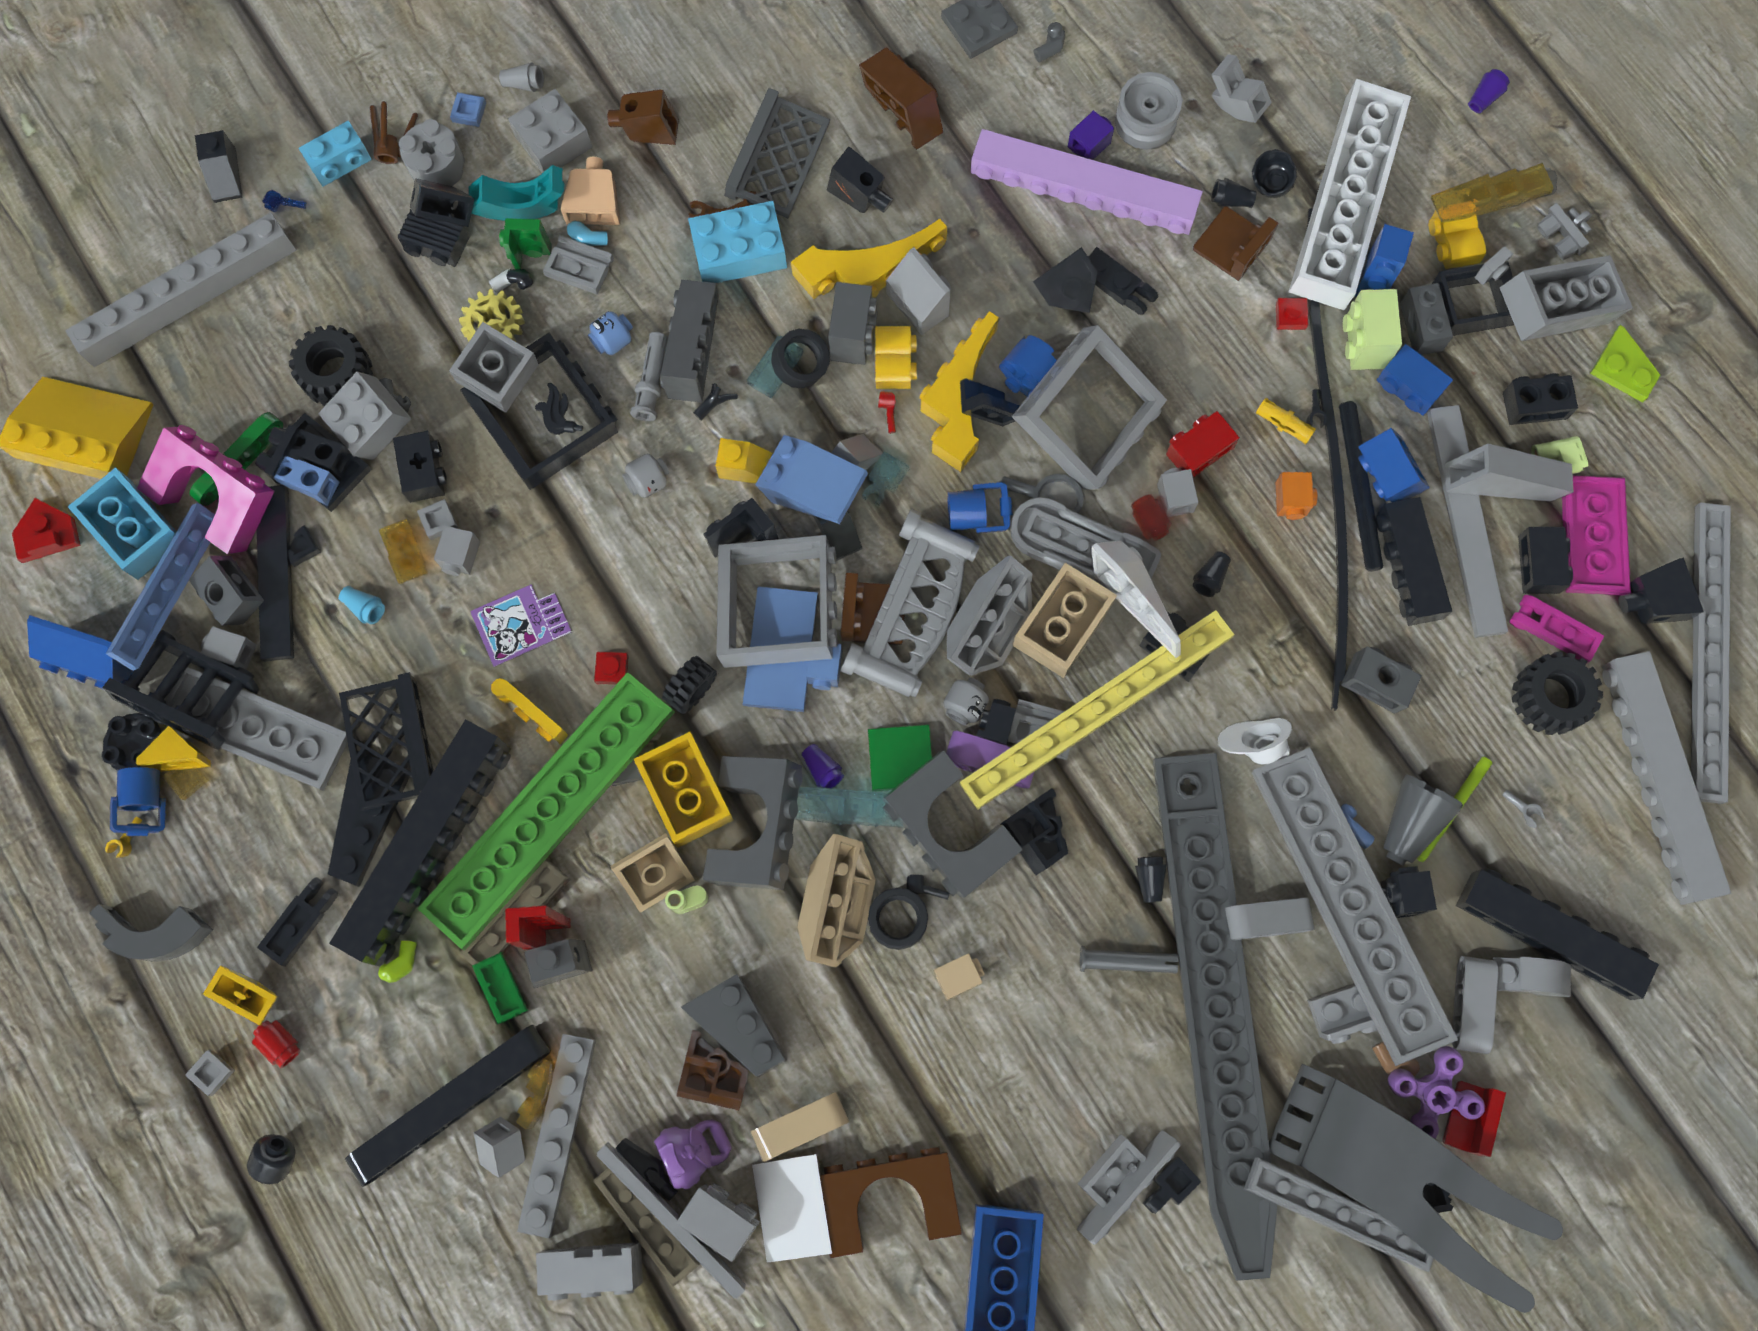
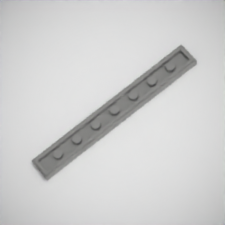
[1427,405,1508,638]

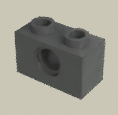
[1400,283,1453,355]
[189,556,264,626]
[1341,646,1422,714]

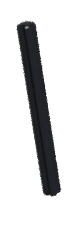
[1339,401,1383,572]

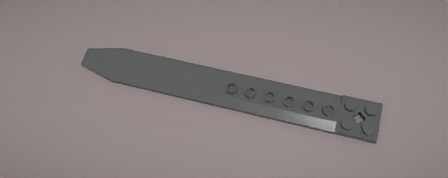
[1153,753,1277,1281]

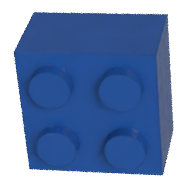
[1358,428,1430,502]

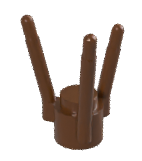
[370,101,418,164]

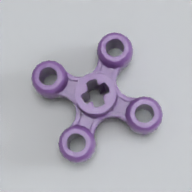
[1388,1046,1485,1139]

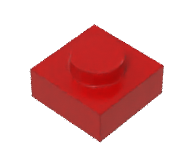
[1276,298,1308,330]
[594,652,629,685]

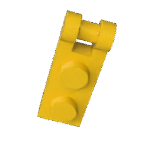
[491,678,569,744]

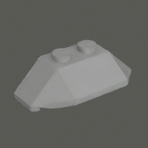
[947,556,1032,676]

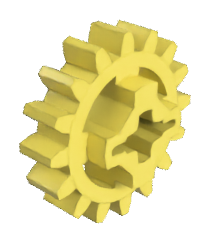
[459,289,525,342]

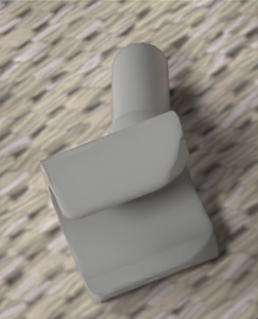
[1502,790,1545,828]

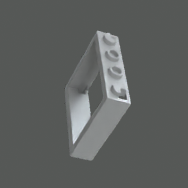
[1012,325,1167,489]
[717,535,837,668]

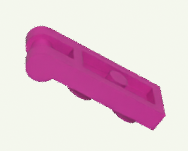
[1510,595,1604,664]

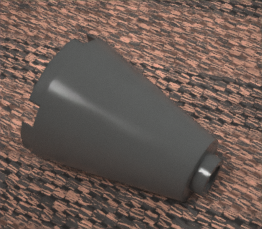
[1383,774,1463,866]

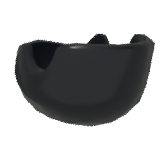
[1252,149,1297,198]

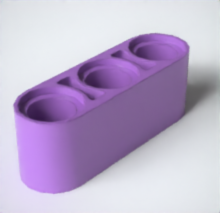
[946,731,1034,789]

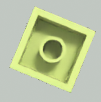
[1343,289,1402,370]

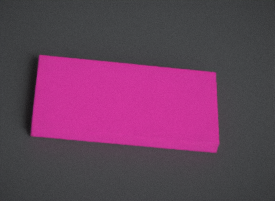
[1562,475,1631,595]

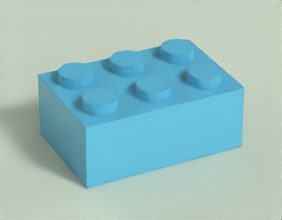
[688,201,787,283]
[68,467,177,580]

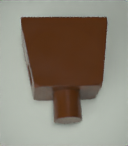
[607,90,679,145]

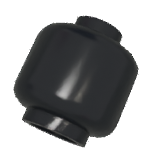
[247,1134,296,1185]

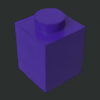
[1068,110,1114,160]

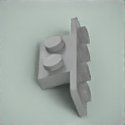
[1077,1130,1181,1245]

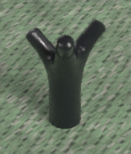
[693,383,738,421]

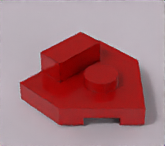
[12,498,81,563]

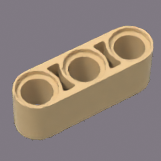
[751,1092,850,1162]

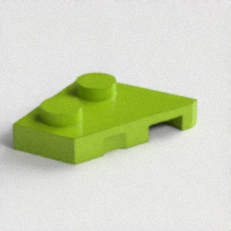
[1590,325,1660,403]

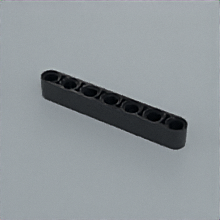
[345,1025,551,1187]

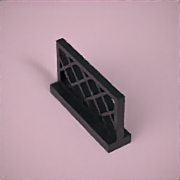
[339,672,434,811]

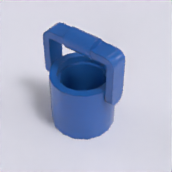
[947,482,1013,533]
[110,767,166,836]

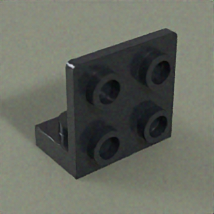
[703,498,779,558]

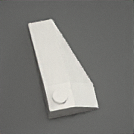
[1091,540,1181,658]

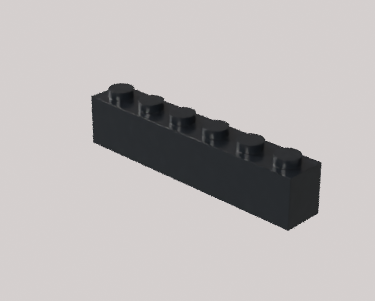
[1456,868,1659,1000]

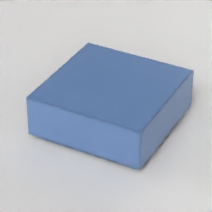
[450,92,486,127]

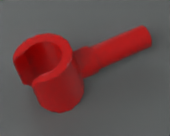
[878,391,896,434]

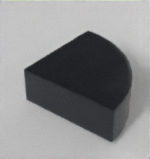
[288,525,321,567]

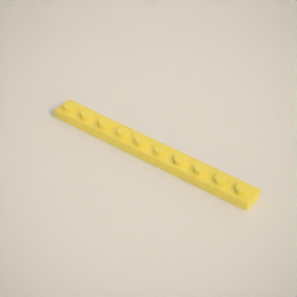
[960,610,1235,810]

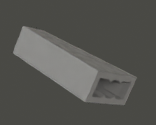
[1445,444,1574,501]

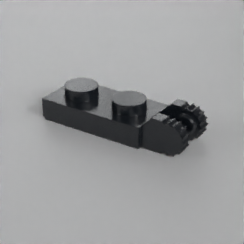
[1088,247,1159,315]
[257,877,338,967]

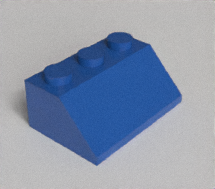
[27,615,134,690]

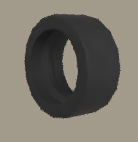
[771,328,830,389]
[868,887,928,950]

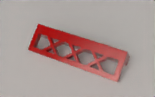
[505,905,571,951]

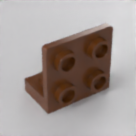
[1193,206,1279,281]
[841,573,905,645]

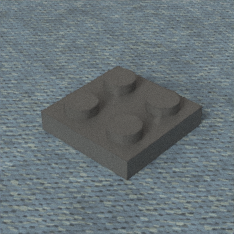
[941,0,1018,59]

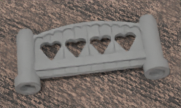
[840,508,980,697]

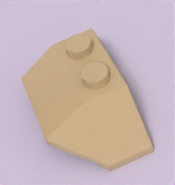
[797,834,876,967]

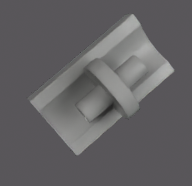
[1537,203,1592,260]

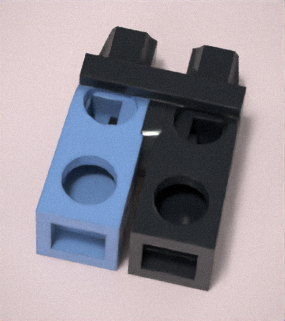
[255,425,353,506]

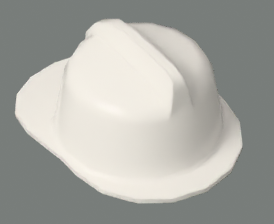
[1218,718,1292,765]

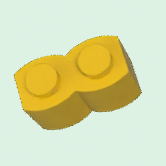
[1428,202,1486,269]
[875,326,917,389]

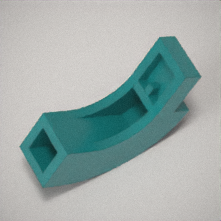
[468,165,565,221]

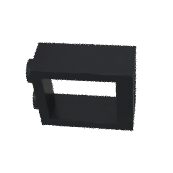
[1432,262,1514,336]

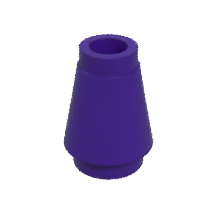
[1468,69,1510,114]
[801,744,844,791]

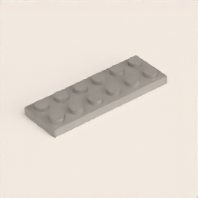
[155,667,347,791]

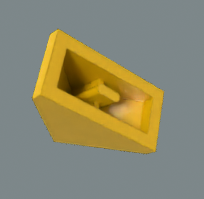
[136,726,211,772]
[203,965,278,1025]

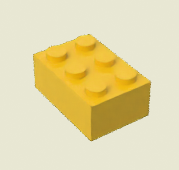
[634,732,734,848]

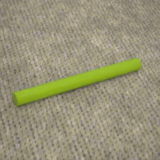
[1417,757,1493,862]

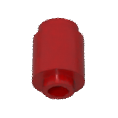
[252,1020,301,1069]

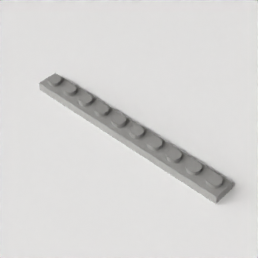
[1691,503,1731,804]

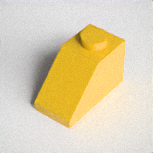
[715,438,773,484]

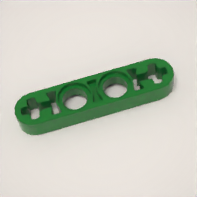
[189,412,284,506]

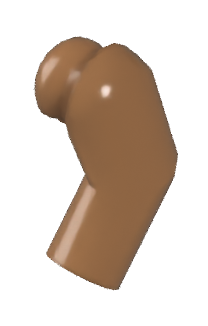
[1372,1042,1420,1077]

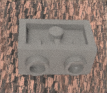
[1307,984,1377,1044]

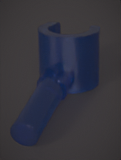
[262,190,306,212]

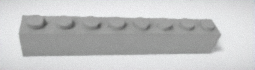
[65,212,296,367]
[1602,651,1732,905]

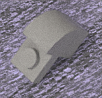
[1212,55,1272,123]
[1493,957,1571,997]

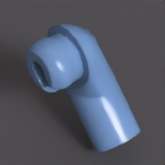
[1341,804,1375,849]

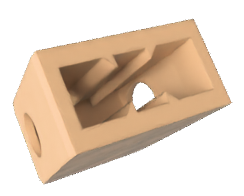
[561,156,620,225]

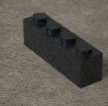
[1376,497,1453,626]

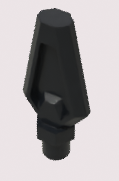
[616,1138,678,1201]

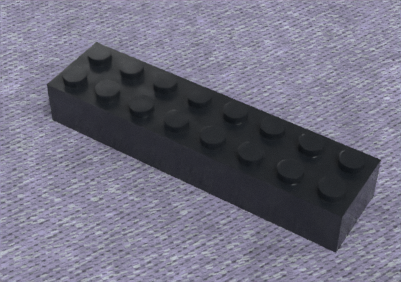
[329,719,511,967]

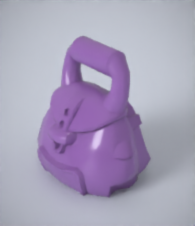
[654,1119,732,1190]

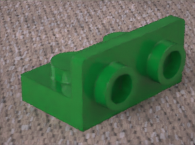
[499,218,552,269]

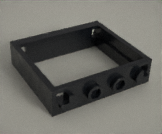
[460,332,618,490]

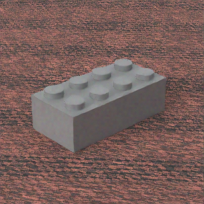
[1500,255,1633,341]

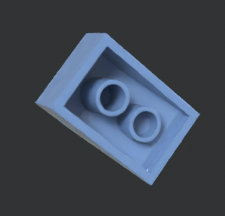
[755,435,868,524]

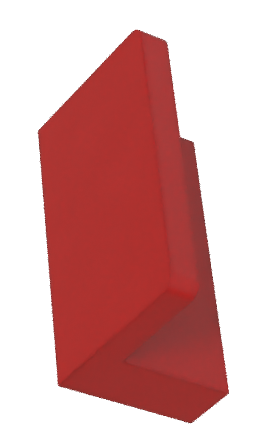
[1443,1081,1506,1157]

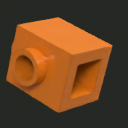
[1275,472,1318,520]

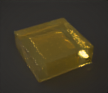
[162,768,209,801]

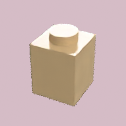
[933,953,985,1001]

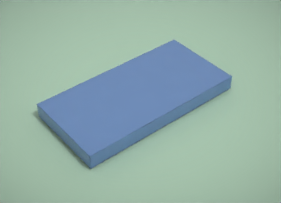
[743,587,818,712]

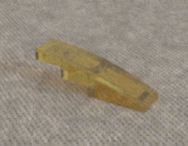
[1431,163,1554,223]

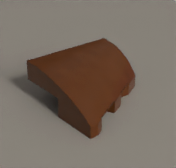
[676,1030,749,1111]

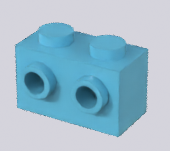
[298,120,372,187]

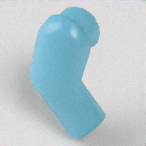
[567,221,608,246]

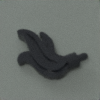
[535,383,584,435]

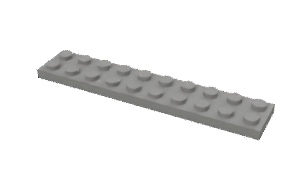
[1252,748,1458,1066]

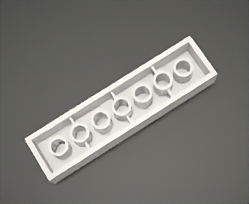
[1289,79,1411,310]

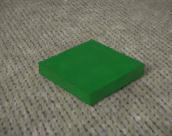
[868,725,932,792]

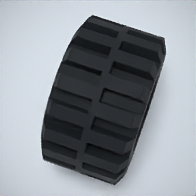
[289,325,373,406]
[1512,652,1603,735]

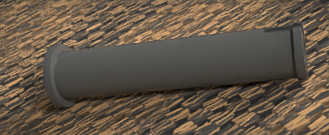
[1080,946,1178,974]

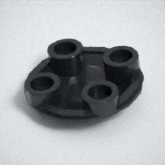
[101,713,162,770]

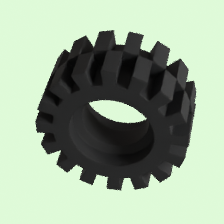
[662,656,717,714]

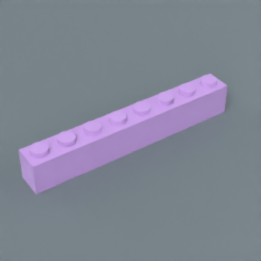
[971,129,1203,235]

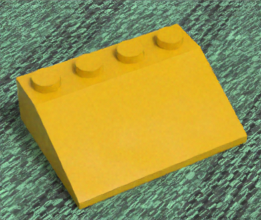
[0,376,154,479]

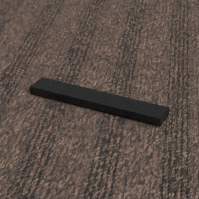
[256,485,294,662]

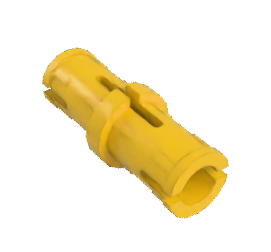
[1255,398,1316,445]

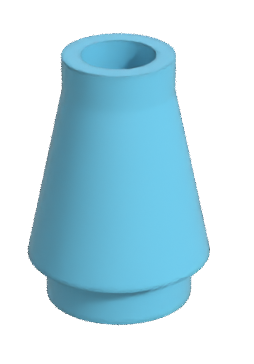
[339,586,385,624]

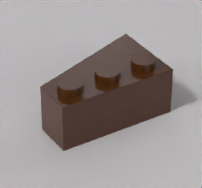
[859,47,943,150]

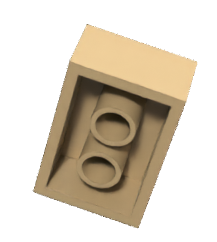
[1013,563,1117,678]

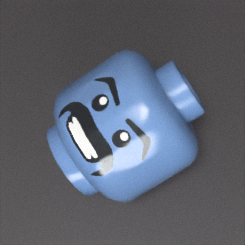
[588,311,633,355]

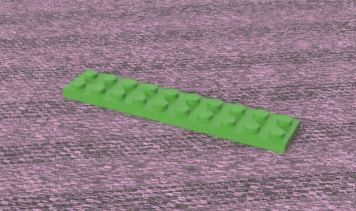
[417,672,675,950]

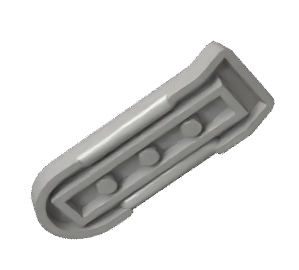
[1010,498,1161,587]

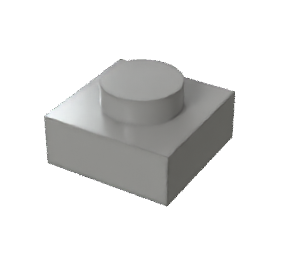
[1475,246,1513,285]
[417,499,458,540]
[185,1050,235,1096]

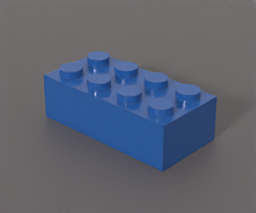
[964,1204,1044,1331]

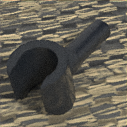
[1306,389,1327,428]
[906,875,950,900]

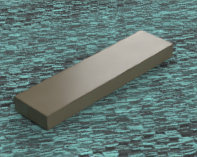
[459,859,570,965]
[593,1168,700,1287]

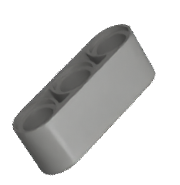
[1225,898,1315,940]
[1452,956,1498,1054]

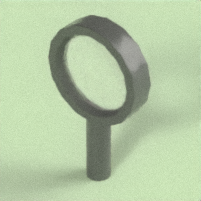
[1002,474,1084,514]

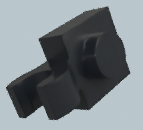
[1143,1156,1202,1214]

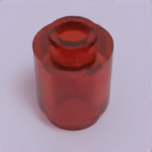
[1131,494,1172,541]

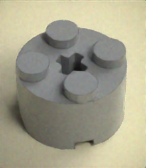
[399,119,465,186]

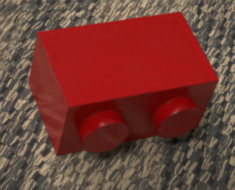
[1166,411,1240,478]

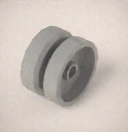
[1115,72,1183,150]

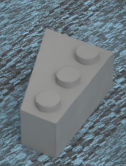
[536,1242,643,1300]

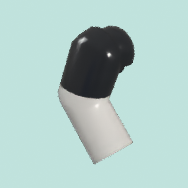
[488,269,533,294]

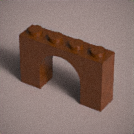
[820,1147,962,1258]

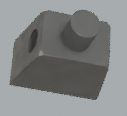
[524,939,593,988]

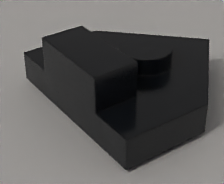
[1033,247,1098,313]

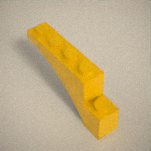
[791,219,947,299]
[919,311,999,472]

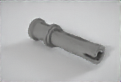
[630,332,668,421]

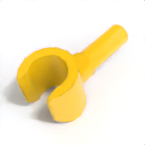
[105,816,142,858]

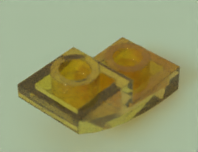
[379,519,428,584]
[516,1059,556,1130]

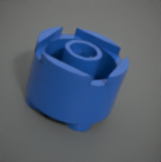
[999,335,1057,397]

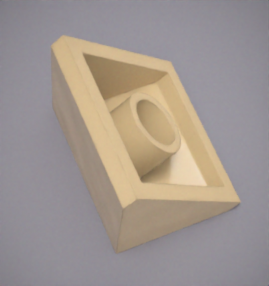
[610,833,695,913]

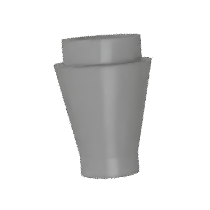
[499,63,544,92]

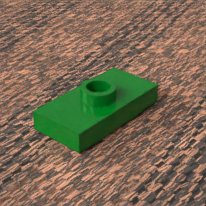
[472,952,528,1024]

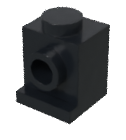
[976,699,1016,745]

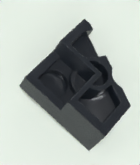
[1000,788,1068,875]

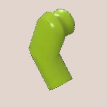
[378,941,417,983]

